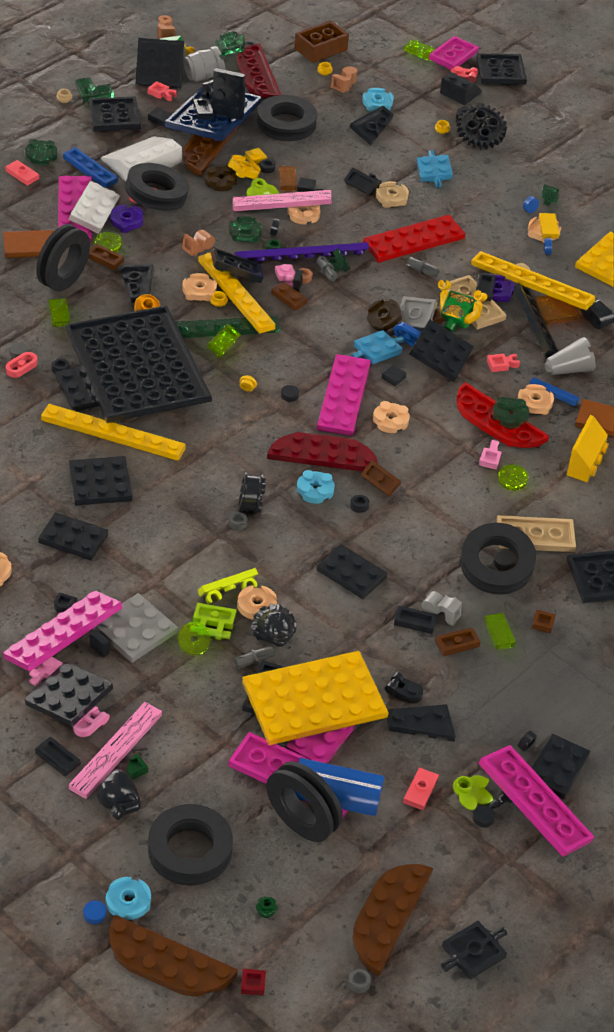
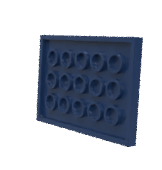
[165,87,262,141]

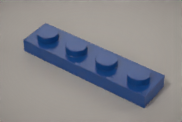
[63,147,118,188]

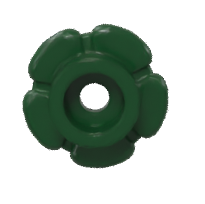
[255,896,278,918]

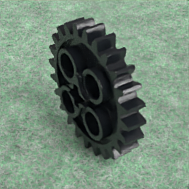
[456,104,507,150]

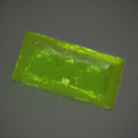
[404,39,436,61]
[207,324,241,358]

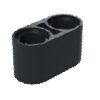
[581,299,614,329]

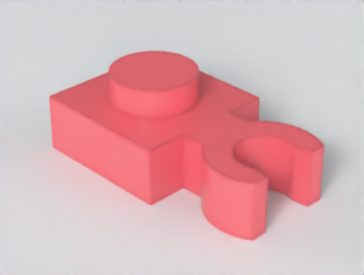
[148,81,177,101]
[487,354,520,372]

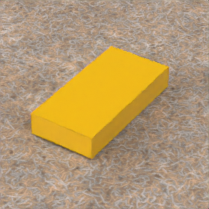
[538,213,559,239]

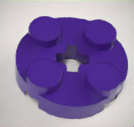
[110,205,143,233]
[492,275,514,302]

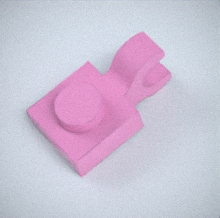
[275,264,295,287]
[479,440,502,470]
[29,657,63,686]

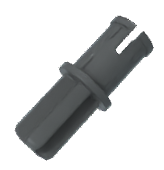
[317,256,338,282]
[407,257,440,277]
[234,646,275,670]

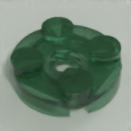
[215,31,245,56]
[25,139,57,165]
[229,216,262,243]
[492,397,529,428]

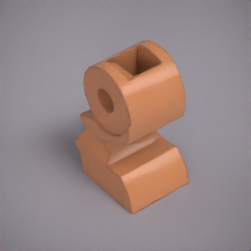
[157,15,175,39]
[331,66,357,93]
[182,230,215,256]

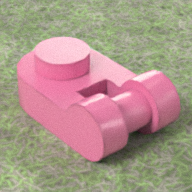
[73,706,110,737]

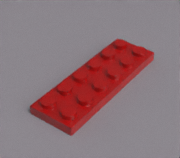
[363,215,466,262]

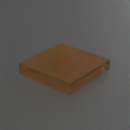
[535,295,578,325]

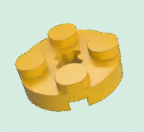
[228,155,261,180]

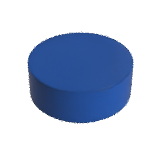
[523,196,539,213]
[544,238,552,255]
[83,901,106,924]

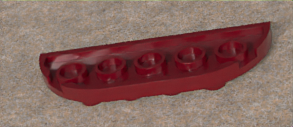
[237,43,281,99]
[267,432,378,471]

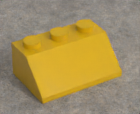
[567,415,609,482]

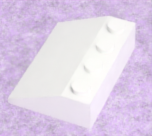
[101,136,182,181]

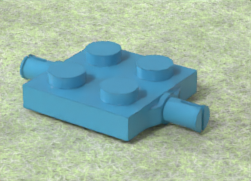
[417,150,453,188]
[351,330,405,364]

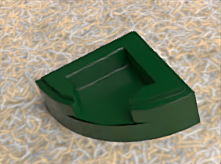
[127,753,149,780]

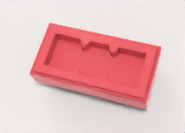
[5,160,39,186]
[403,767,439,811]

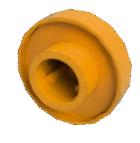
[134,294,160,311]

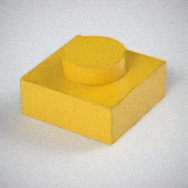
[245,148,267,164]

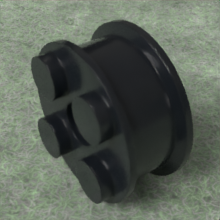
[238,471,266,515]

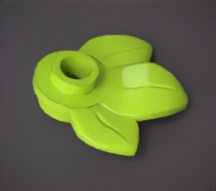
[247,178,279,196]
[453,775,493,811]

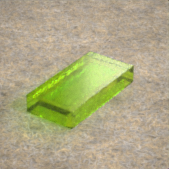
[49,298,70,327]
[484,613,516,650]

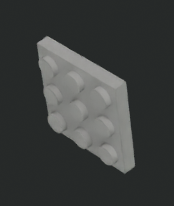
[93,593,178,663]

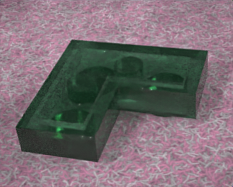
[75,77,114,102]

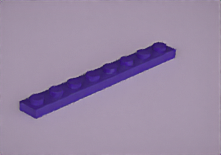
[233,242,369,262]

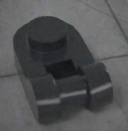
[385,672,423,704]

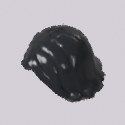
[250,604,297,647]

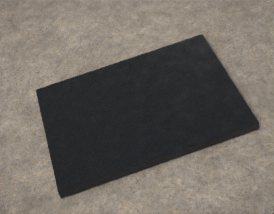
[65,306,212,423]

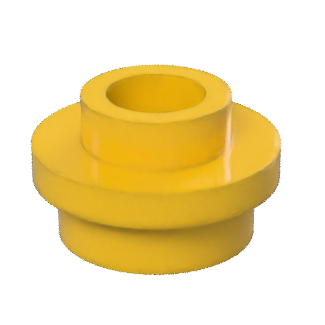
[317,62,333,75]
[435,120,450,134]
[210,291,228,307]
[239,375,257,392]

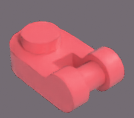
[451,66,478,83]

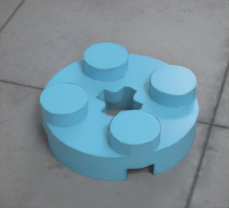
[362,88,393,112]
[297,470,335,503]
[106,877,151,921]

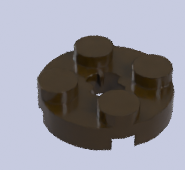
[205,165,237,191]
[367,299,402,332]

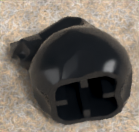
[97,770,141,820]

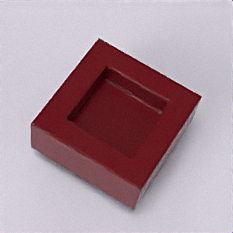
[241,969,266,996]

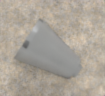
[544,337,596,375]

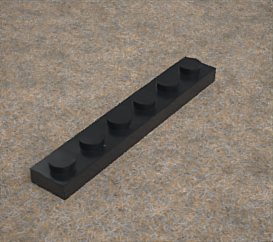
[514,283,558,358]

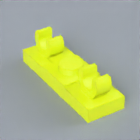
[197,568,258,604]

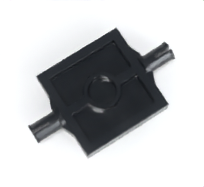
[441,920,508,980]

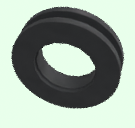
[257,95,317,141]
[125,163,189,211]
[36,224,90,292]
[460,523,536,595]
[266,761,343,842]
[148,804,233,885]

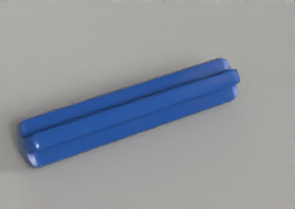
[529,377,579,406]

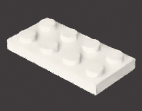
[69,181,120,234]

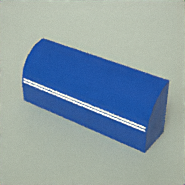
[294,758,384,816]

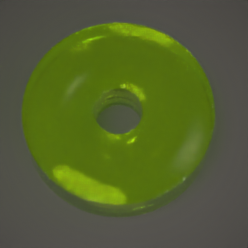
[95,232,122,253]
[498,464,528,491]
[178,622,211,655]

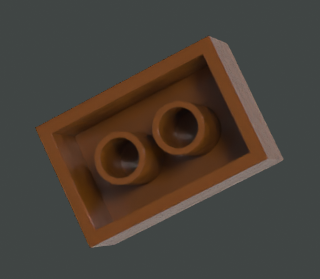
[294,20,349,63]

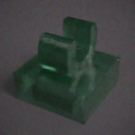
[542,184,559,206]
[329,248,351,272]

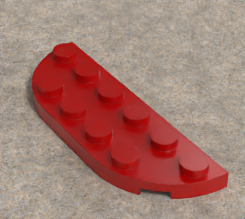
[456,382,549,448]

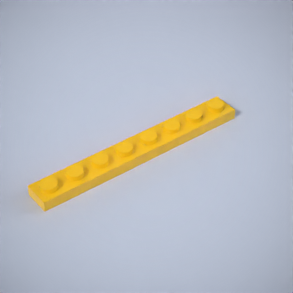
[471,251,595,310]
[198,253,275,334]
[41,404,186,461]

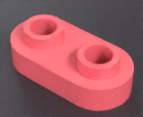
[6,352,38,378]

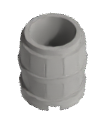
[183,46,225,82]

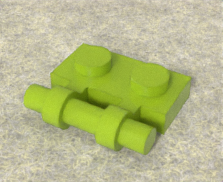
[190,603,237,640]

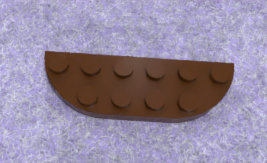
[183,124,240,176]
[352,864,433,976]
[109,915,238,996]

